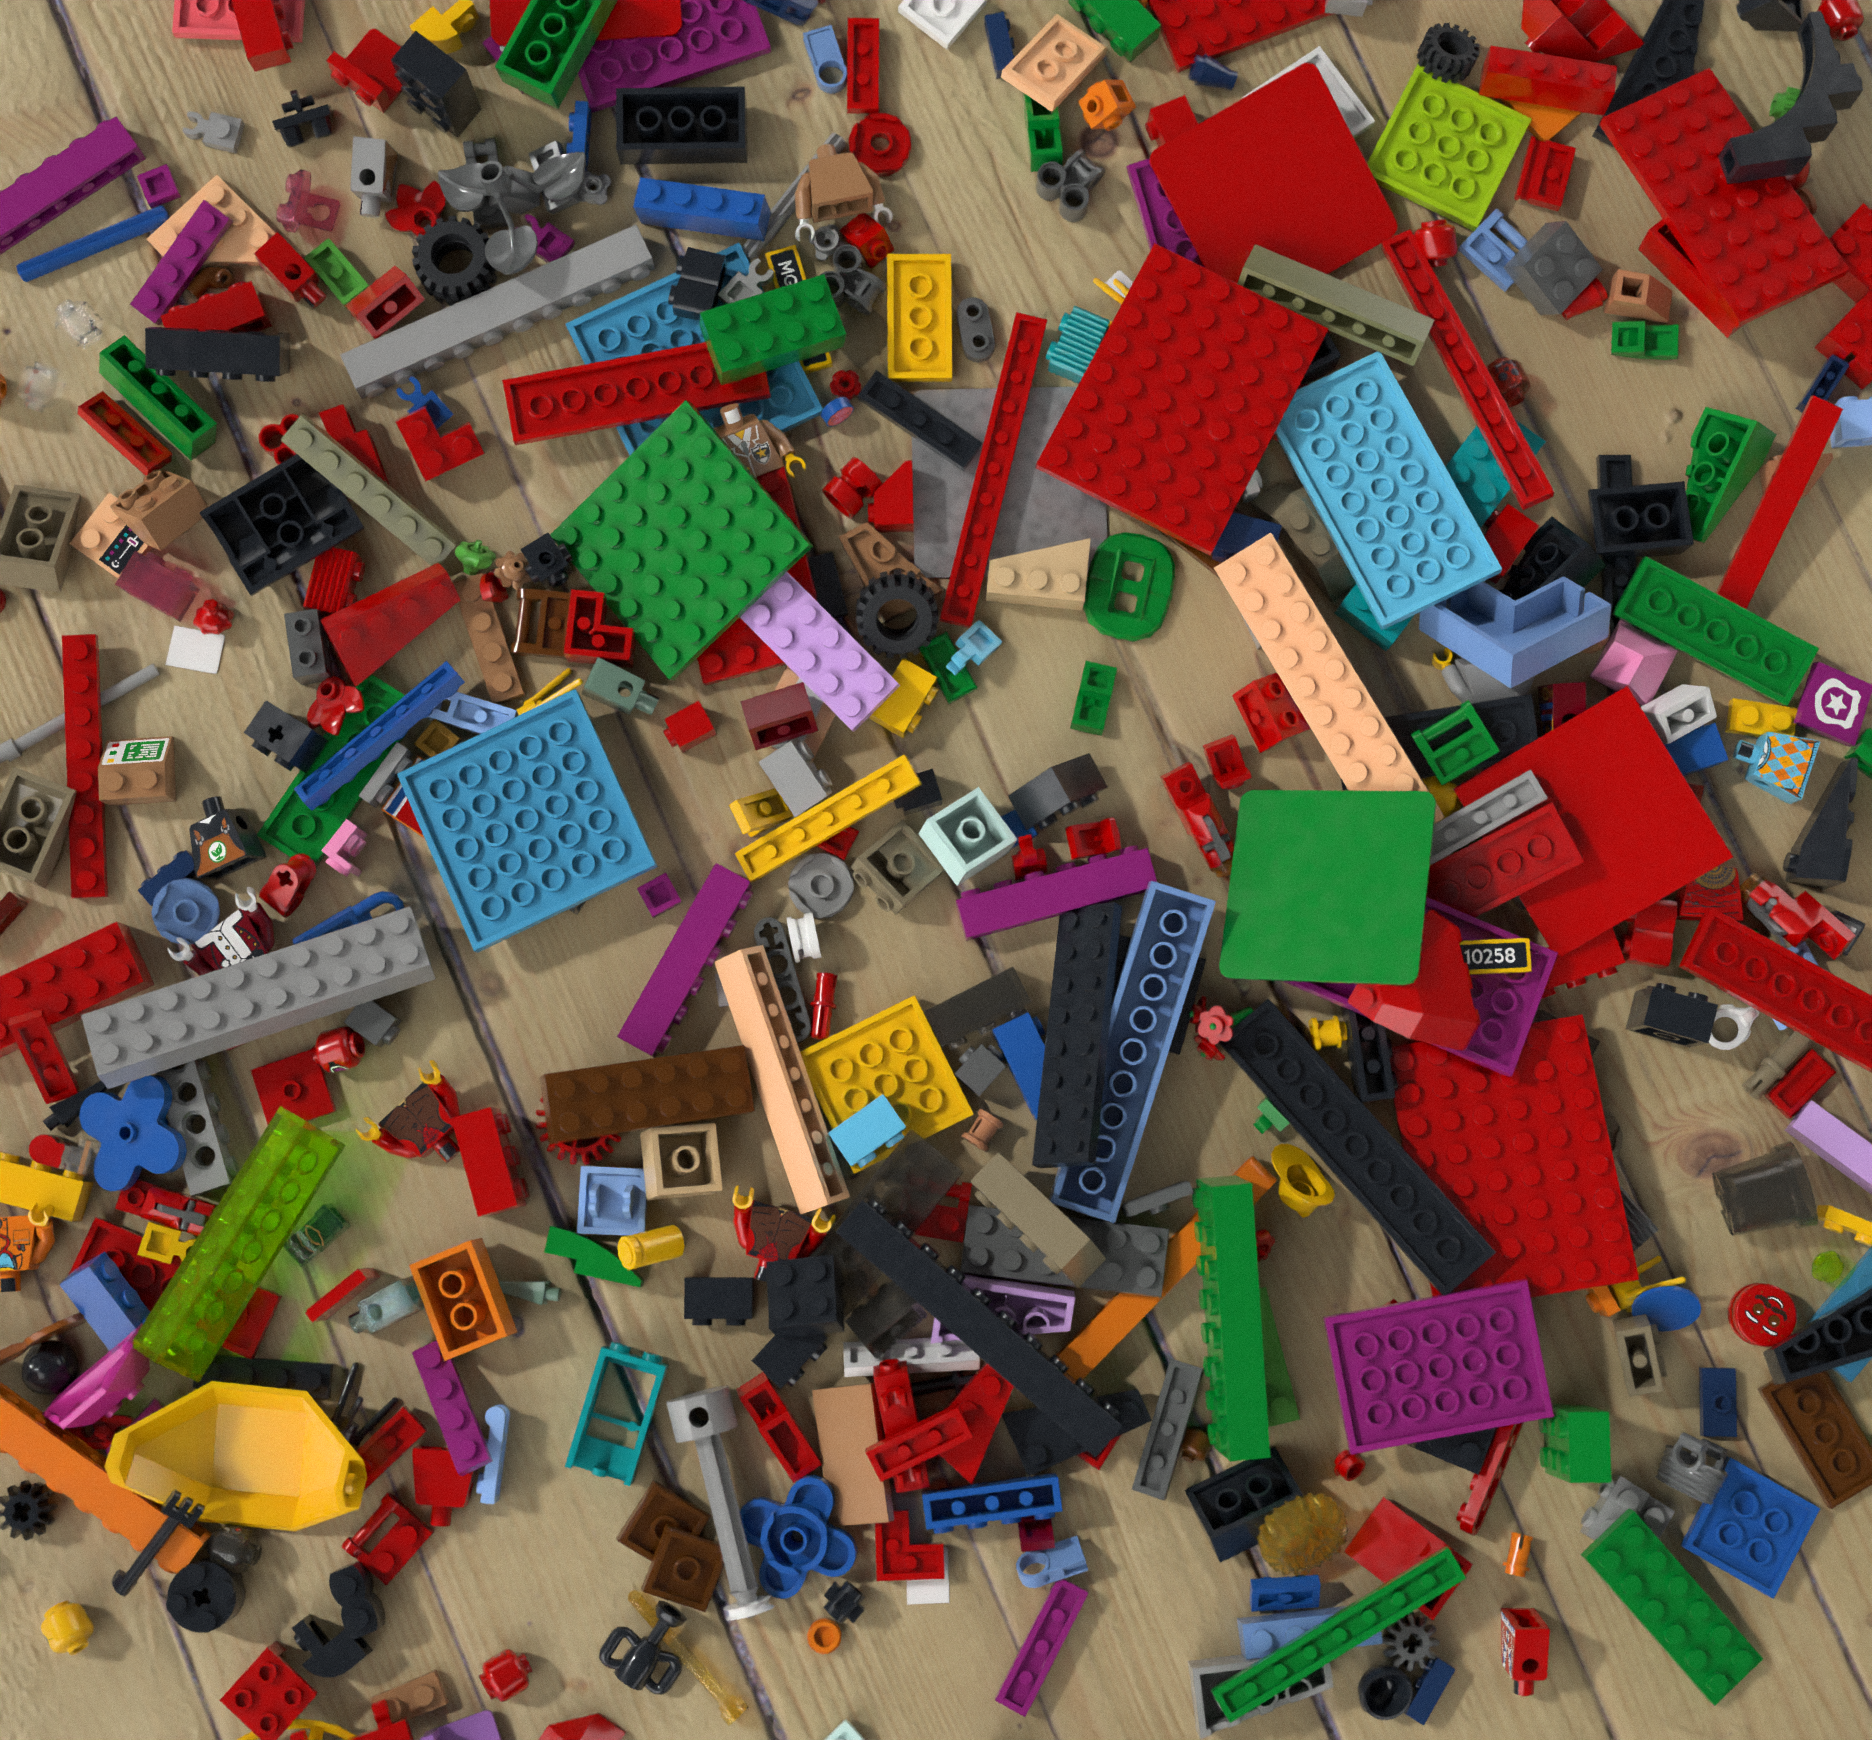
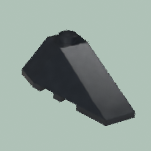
[1783,757,1858,890]

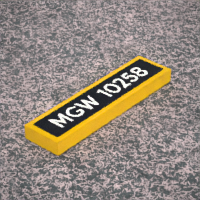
[765,244,832,374]
[1460,938,1532,975]

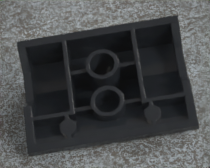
[199,454,365,596]

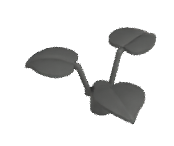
[438,152,586,275]

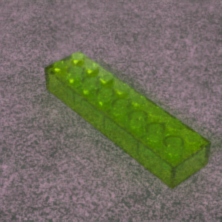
[132,1106,346,1382]

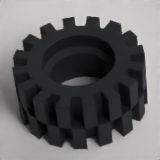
[1417,23,1480,83]

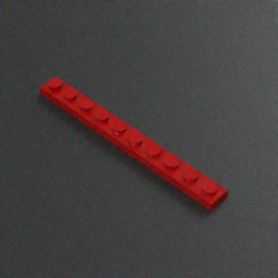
[1381,229,1554,510]
[939,312,1047,628]

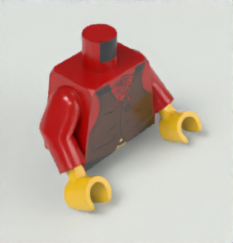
[355,1060,460,1163]
[732,1186,836,1282]

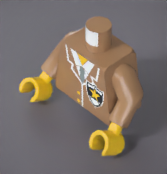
[714,404,806,478]

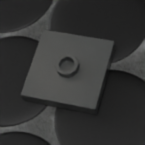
[1120,1181,1194,1217]

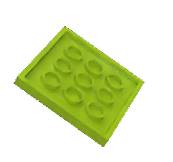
[1367,64,1532,231]

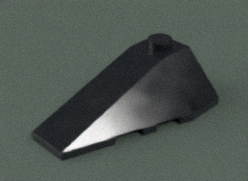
[1736,0,1805,32]
[1498,516,1606,601]

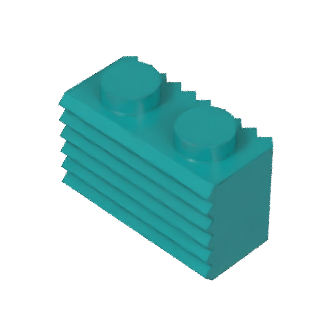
[1045,305,1110,384]

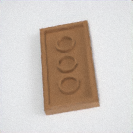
[812,1383,894,1526]

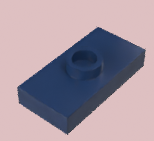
[1699,1367,1737,1437]

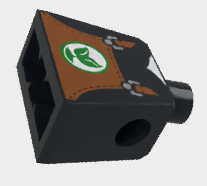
[189,796,266,880]

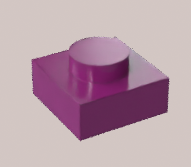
[137,164,181,209]
[637,872,682,918]

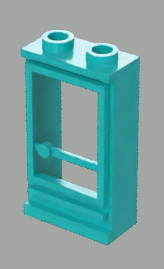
[565,1342,669,1486]

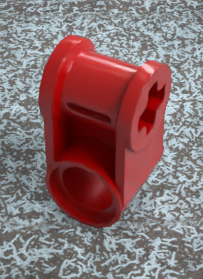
[259,853,316,918]

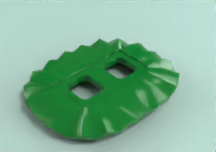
[1083,532,1175,642]

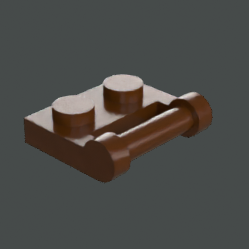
[510,588,571,659]

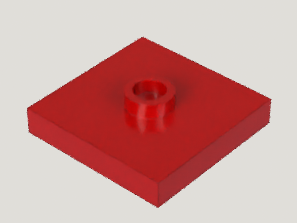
[250,1049,337,1134]

